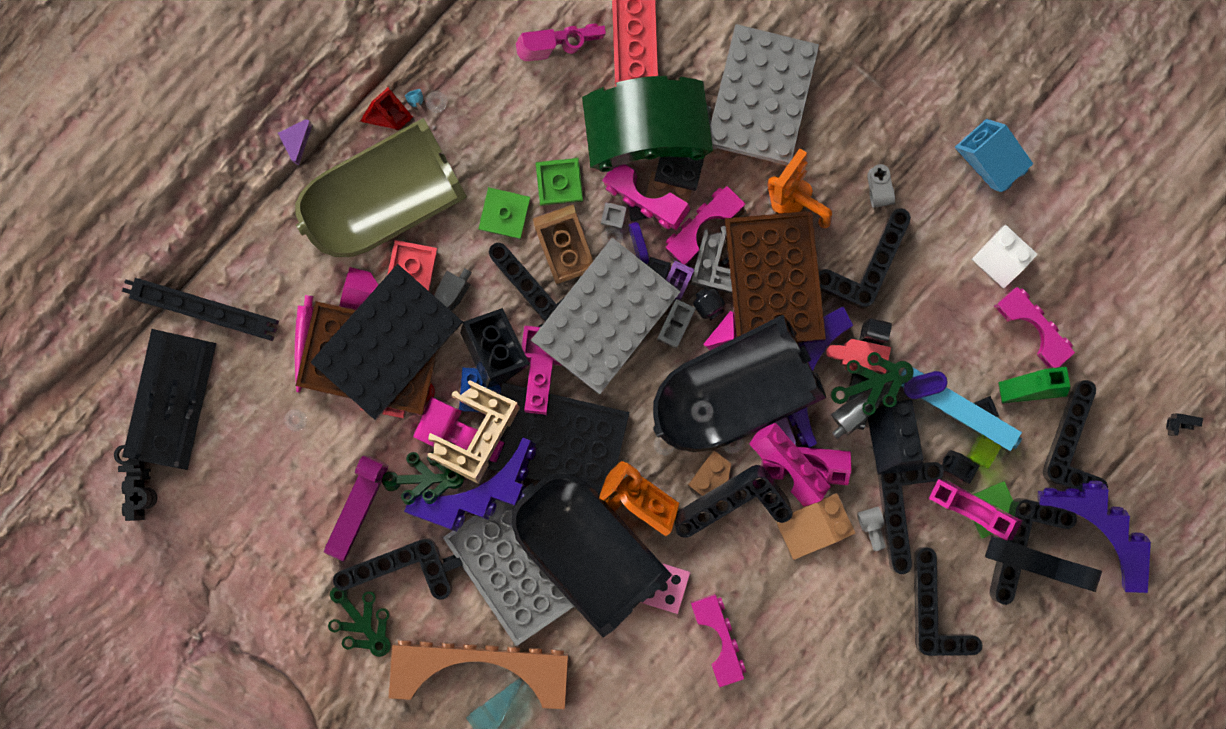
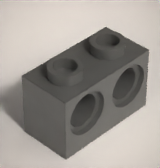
[657,299,696,349]

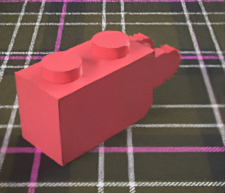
[825,339,891,374]

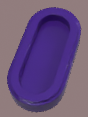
[629,222,649,264]
[904,371,948,399]

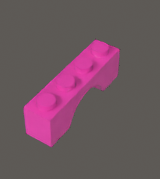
[602,164,691,230]
[665,186,745,265]
[994,287,1075,368]
[749,423,831,507]
[761,447,851,485]
[929,479,1022,541]
[690,594,746,687]

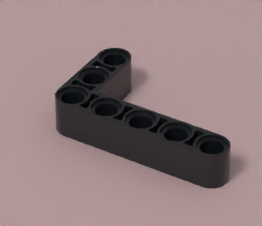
[819,208,911,309]
[489,243,565,322]
[846,318,892,430]
[1043,380,1108,492]
[878,462,944,574]
[674,465,793,538]
[989,498,1077,605]
[985,536,1102,592]
[333,538,452,600]
[914,547,983,656]

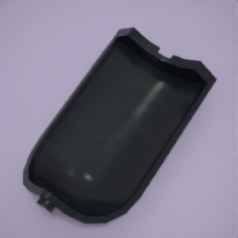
[653,315,826,452]
[511,474,672,638]

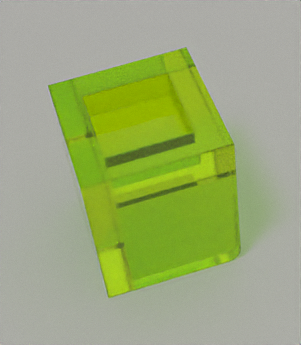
[967,435,1001,469]

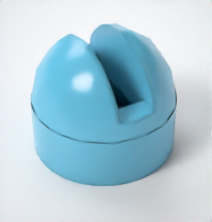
[405,89,424,107]

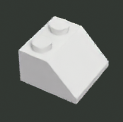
[971,225,1038,289]

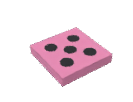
[640,563,690,614]

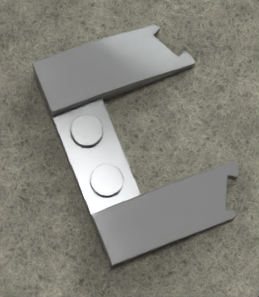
[690,226,732,293]

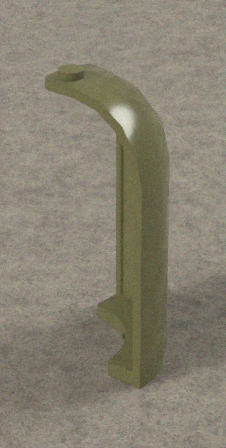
[295,118,467,257]

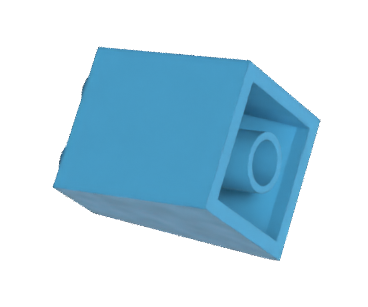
[955,119,1033,192]

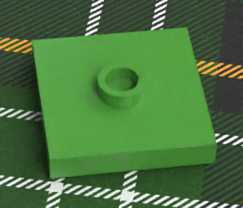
[536,158,583,206]
[479,187,530,240]
[973,481,1013,538]

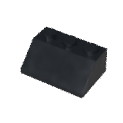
[460,308,529,388]
[867,399,924,475]

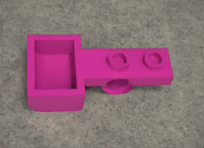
[516,23,606,61]
[522,326,562,415]
[413,397,505,462]

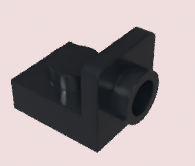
[1166,413,1203,436]
[942,450,980,484]

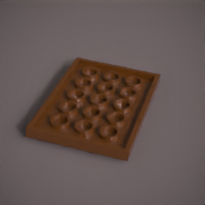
[725,211,826,343]
[295,301,438,415]

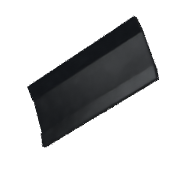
[122,329,216,470]

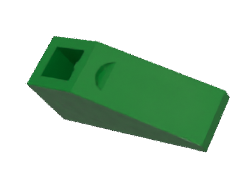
[998,367,1071,404]

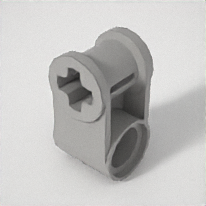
[867,164,895,208]

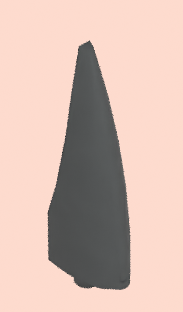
[434,268,472,311]
[831,375,905,439]

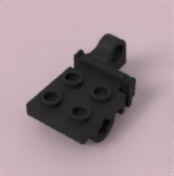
[654,156,705,191]
[114,445,158,521]

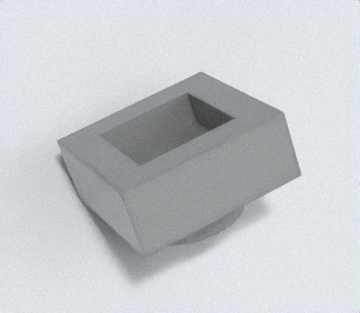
[601,202,627,229]

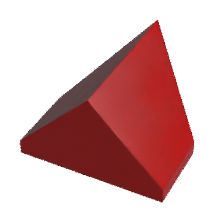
[360,87,413,131]

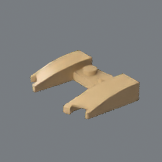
[428,381,520,484]

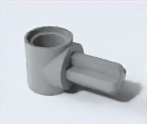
[857,506,886,551]

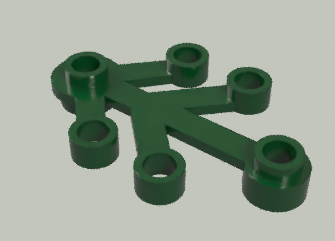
[830,352,914,415]
[382,451,465,505]
[328,587,391,657]

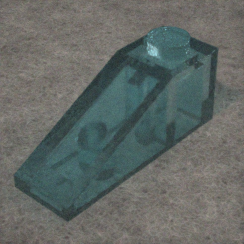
[466,677,523,729]

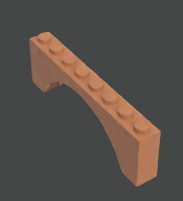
[389,640,569,709]

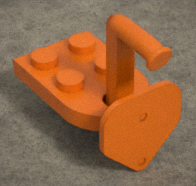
[767,148,832,229]
[599,461,680,536]

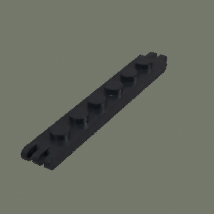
[121,278,279,341]

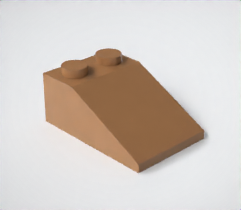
[533,204,594,284]
[775,493,855,560]

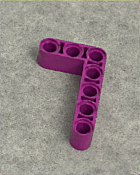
[323,455,389,562]

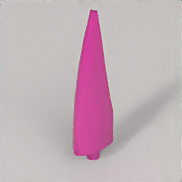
[294,295,314,392]

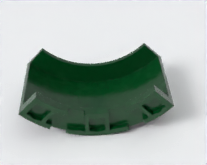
[582,76,713,172]

